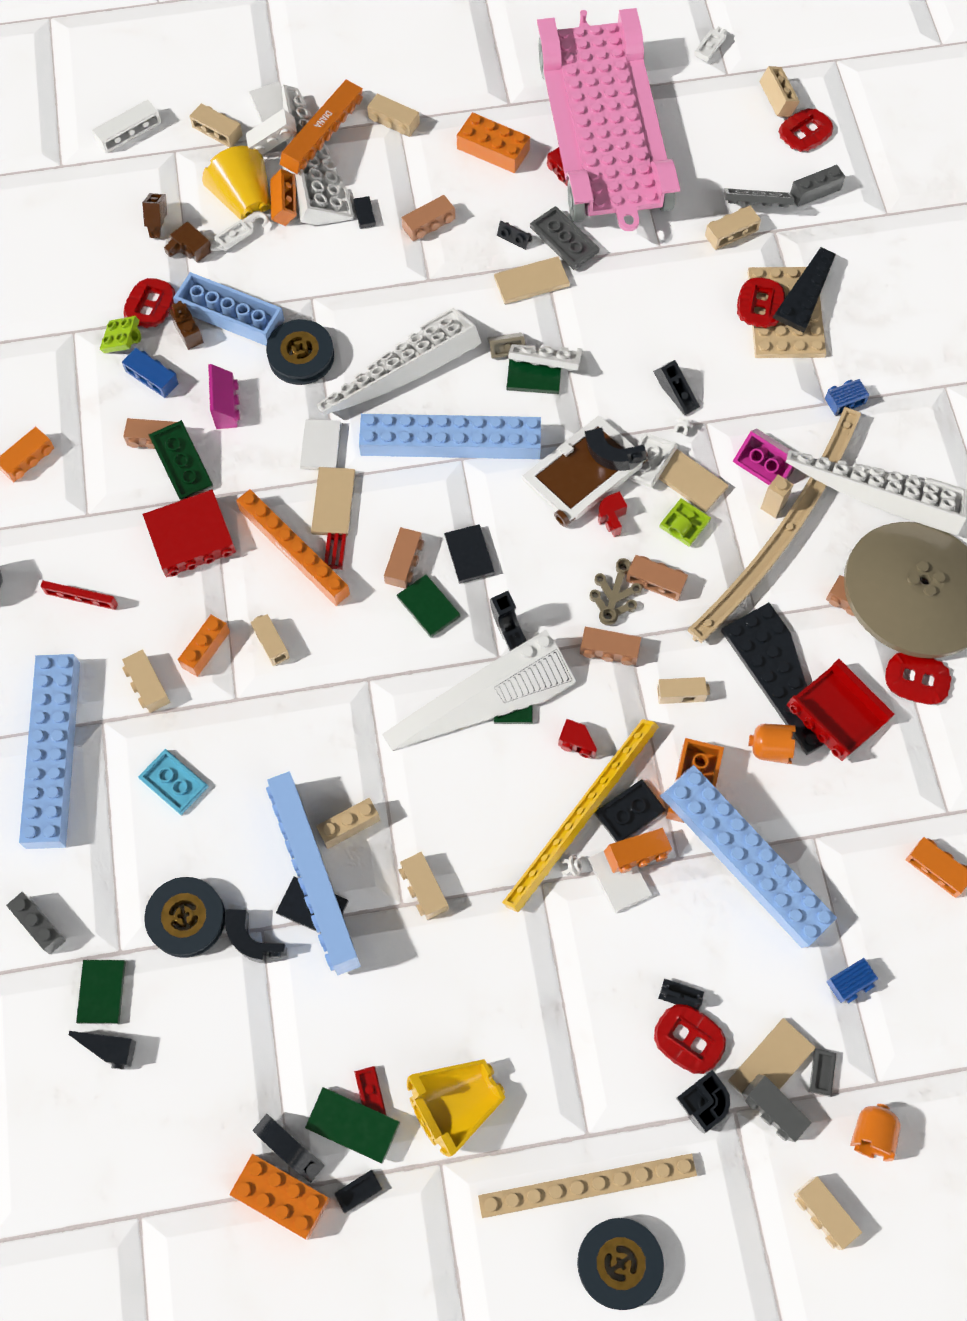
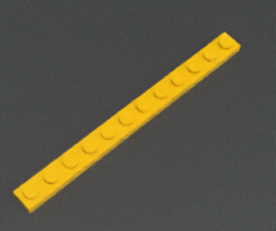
[502,719,659,913]

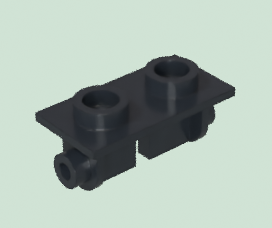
[496,221,533,250]
[658,978,704,1011]

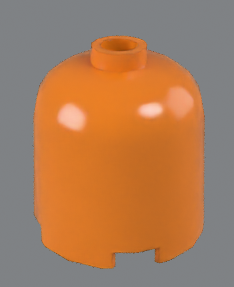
[748,723,796,764]
[850,1104,901,1162]

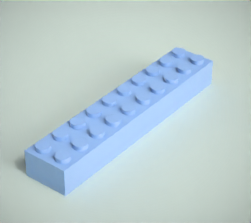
[359,413,541,459]
[19,654,80,849]
[660,765,837,948]
[266,771,361,976]

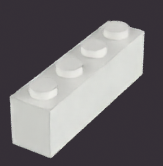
[92,99,161,153]

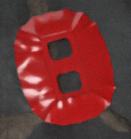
[778,108,834,152]
[123,278,176,329]
[737,278,785,328]
[885,653,952,705]
[654,1004,726,1074]

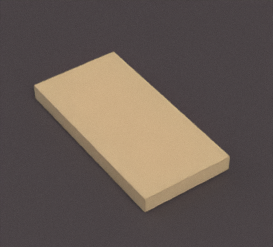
[494,256,570,304]
[658,449,728,513]
[311,467,355,536]
[728,1018,816,1094]

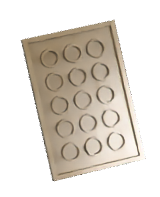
[747,267,826,358]

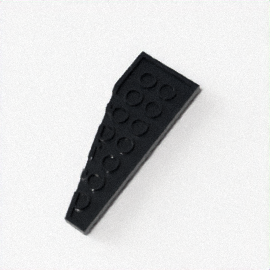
[721,602,824,755]

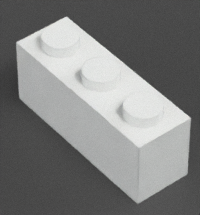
[246,109,297,155]

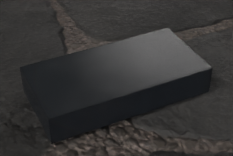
[353,196,376,229]
[334,1169,383,1214]

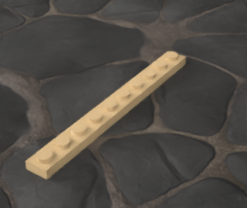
[478,1153,697,1219]

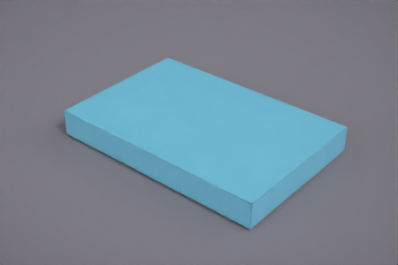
[138,749,209,815]

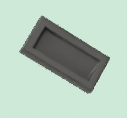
[809,1049,837,1097]

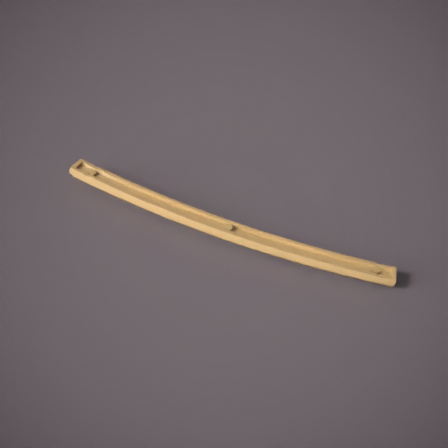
[688,407,861,643]

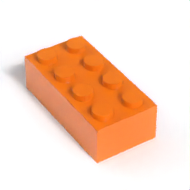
[456,112,530,173]
[666,738,724,823]
[229,1154,331,1240]

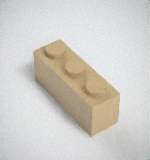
[759,66,800,117]
[367,93,420,137]
[189,103,243,148]
[705,205,761,250]
[122,649,171,713]
[316,798,380,849]
[398,851,449,920]
[794,1176,863,1250]

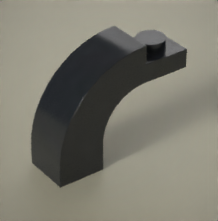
[584,427,647,471]
[490,590,527,651]
[225,909,288,964]
[252,1113,325,1183]

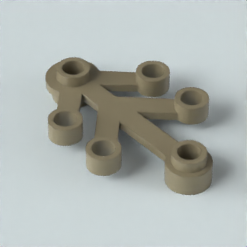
[589,558,642,626]

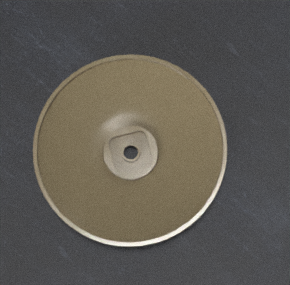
[844,522,967,658]

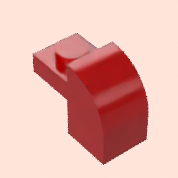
[598,491,628,537]

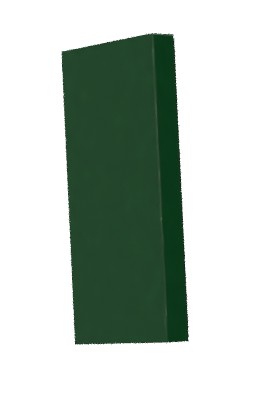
[148,420,213,500]
[305,1087,401,1164]

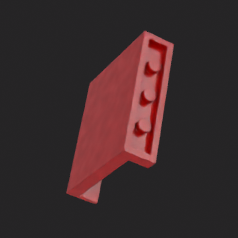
[142,489,236,577]
[787,658,895,761]

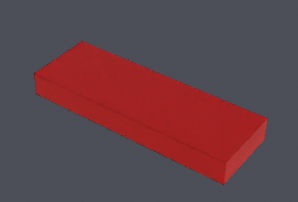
[354,1066,387,1116]

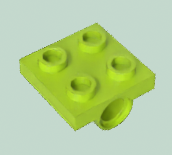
[99,316,141,353]
[659,498,711,547]

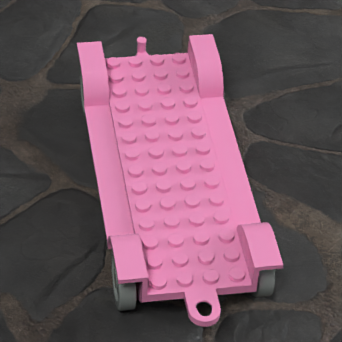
[537,8,680,231]

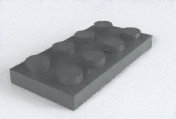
[723,188,795,208]
[530,206,600,270]

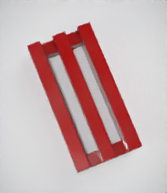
[324,533,347,570]

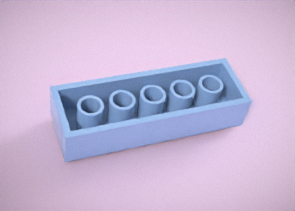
[173,272,285,346]

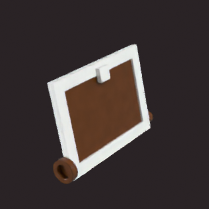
[522,415,648,527]

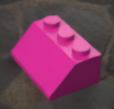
[208,364,240,429]
[732,428,795,485]

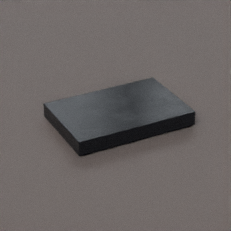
[444,524,495,584]
[594,779,666,842]
[276,876,349,934]

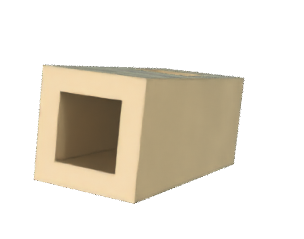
[760,475,794,519]
[250,614,290,666]
[657,677,710,704]

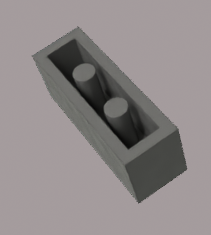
[790,164,845,207]
[6,891,66,954]
[741,1074,812,1142]

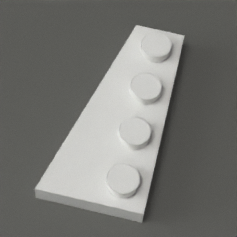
[508,344,583,371]

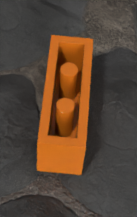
[270,168,297,226]
[0,426,54,483]
[177,614,230,677]
[604,828,672,874]
[905,837,967,898]

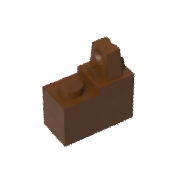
[142,193,167,238]
[164,221,213,263]
[169,301,204,350]

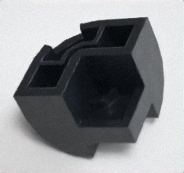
[676,1069,730,1134]

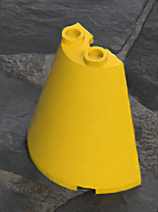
[202,146,271,220]
[407,1059,506,1157]

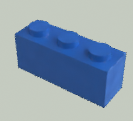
[122,348,179,398]

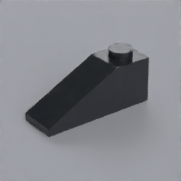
[653,360,700,416]
[68,1031,137,1070]

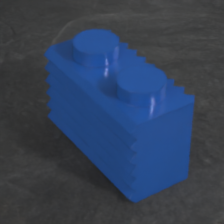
[825,379,869,416]
[826,957,878,1004]

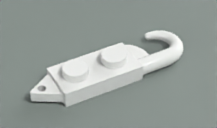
[210,212,268,251]

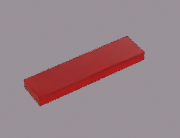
[40,580,118,610]

